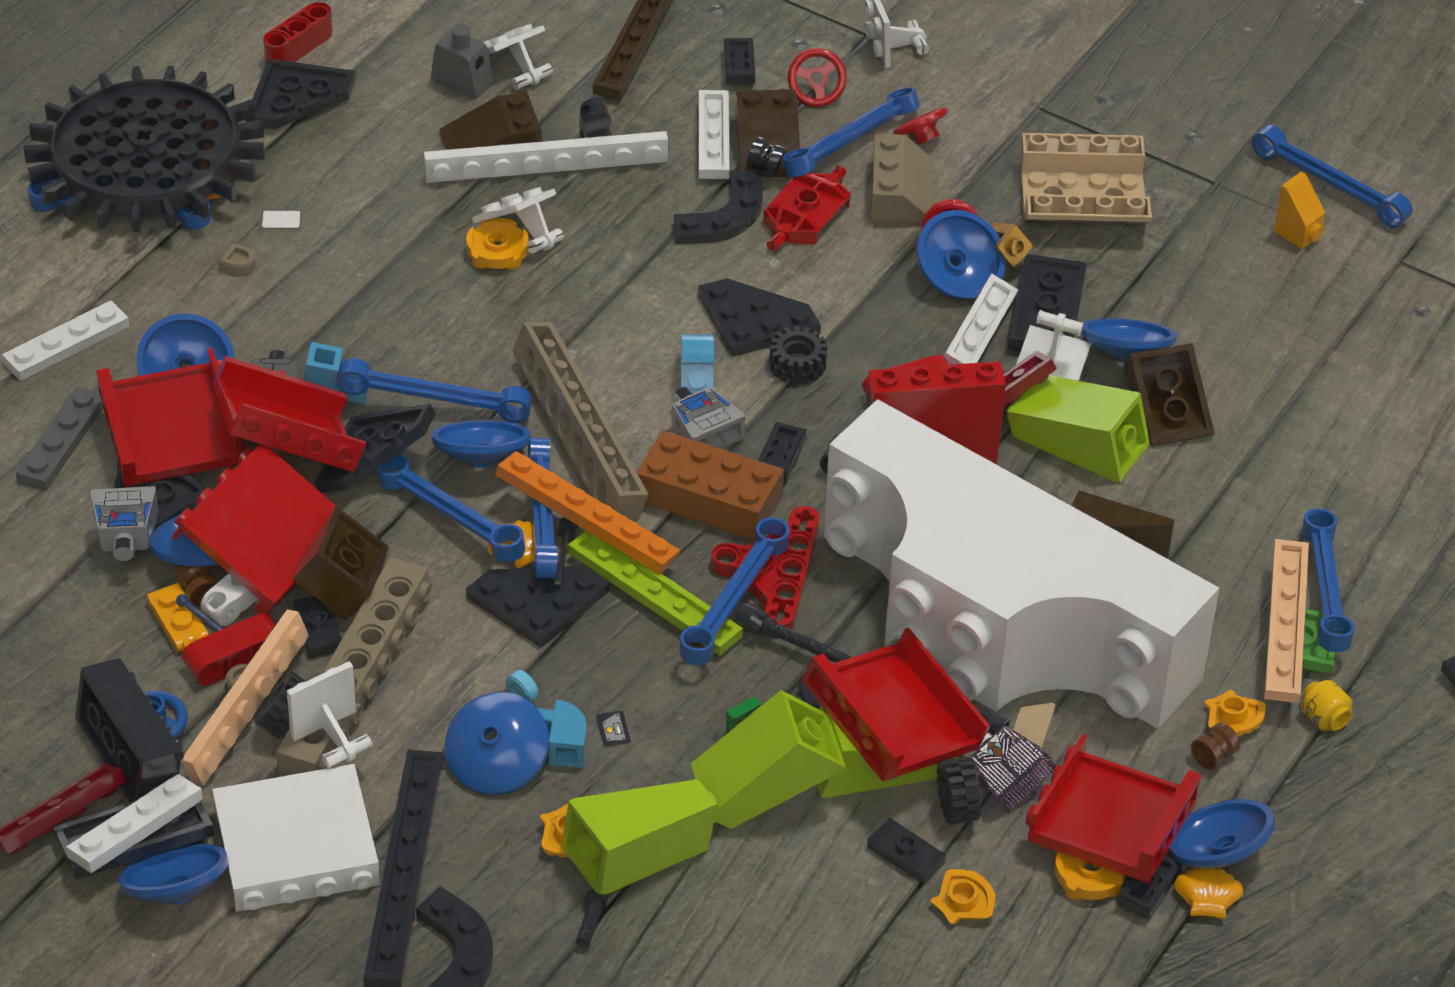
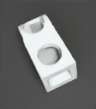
[201,574,260,627]

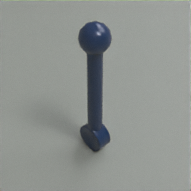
[176,594,223,632]

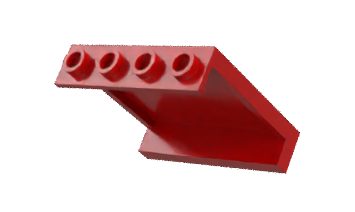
[96,348,247,487]
[213,356,366,472]
[869,361,1006,465]
[171,444,336,614]
[802,627,990,782]
[1025,734,1202,883]

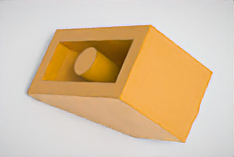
[1274,171,1326,249]

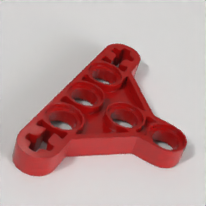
[711,506,819,630]

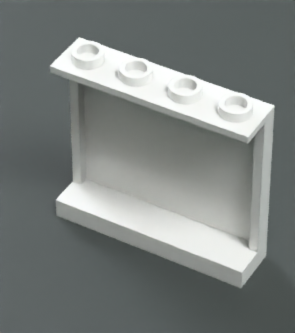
[212,764,380,912]

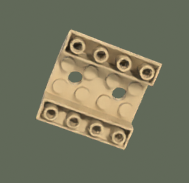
[1021,133,1152,224]

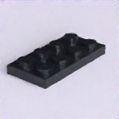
[1008,254,1087,349]
[53,800,215,880]

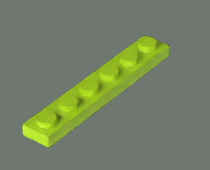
[568,531,743,656]

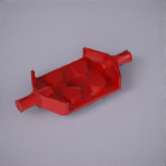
[763,165,851,252]

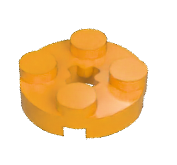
[466,218,529,270]
[1054,852,1126,900]

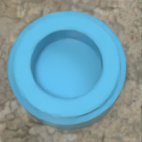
[506,670,539,702]

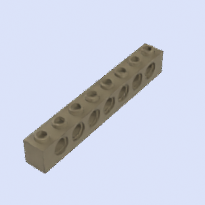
[512,322,649,522]
[276,557,432,776]

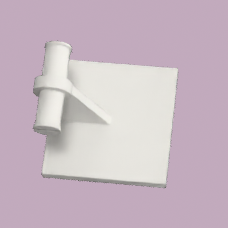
[864,0,929,68]
[483,23,553,90]
[472,187,564,253]
[1016,310,1091,381]
[287,661,373,768]

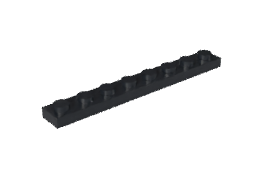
[364,749,443,987]

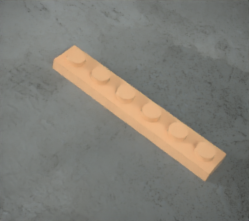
[1264,539,1309,703]
[181,610,309,786]

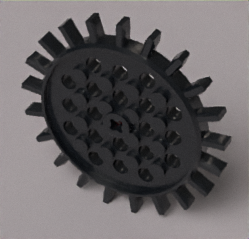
[24,66,265,232]

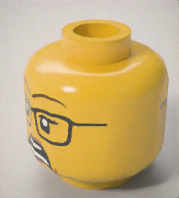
[1301,680,1353,731]

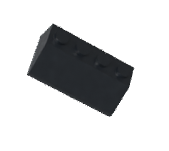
[75,657,184,802]

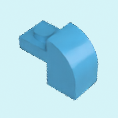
[681,334,714,394]
[303,342,368,404]
[537,699,587,768]

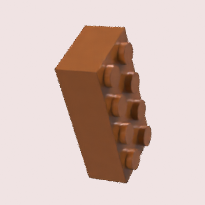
[636,430,784,540]

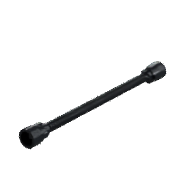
[734,601,1010,742]

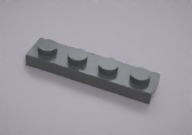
[16,386,103,491]

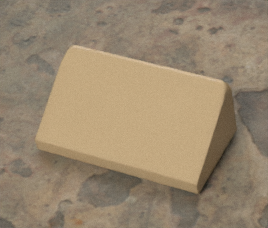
[1004,703,1056,769]

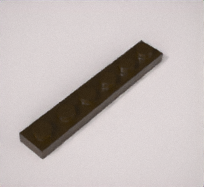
[593,0,672,100]

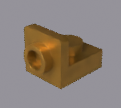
[992,222,1033,268]

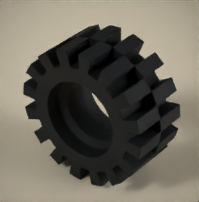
[769,326,828,385]
[254,671,306,739]
[936,757,981,825]

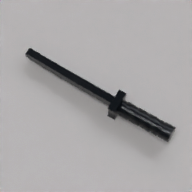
[554,517,578,588]
[576,888,607,948]

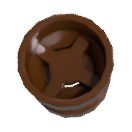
[176,565,218,607]
[1191,722,1240,770]

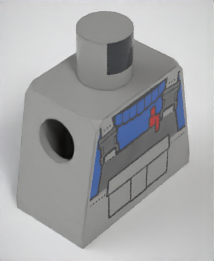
[672,387,745,449]
[91,486,158,561]

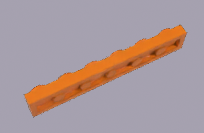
[495,451,680,575]

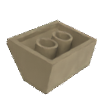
[871,133,933,224]

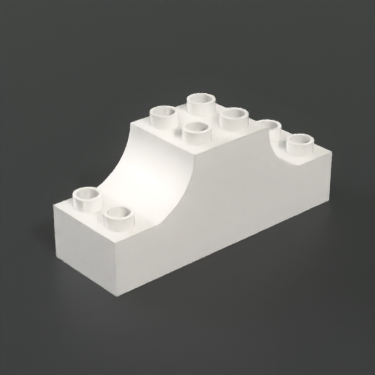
[823,399,1219,729]

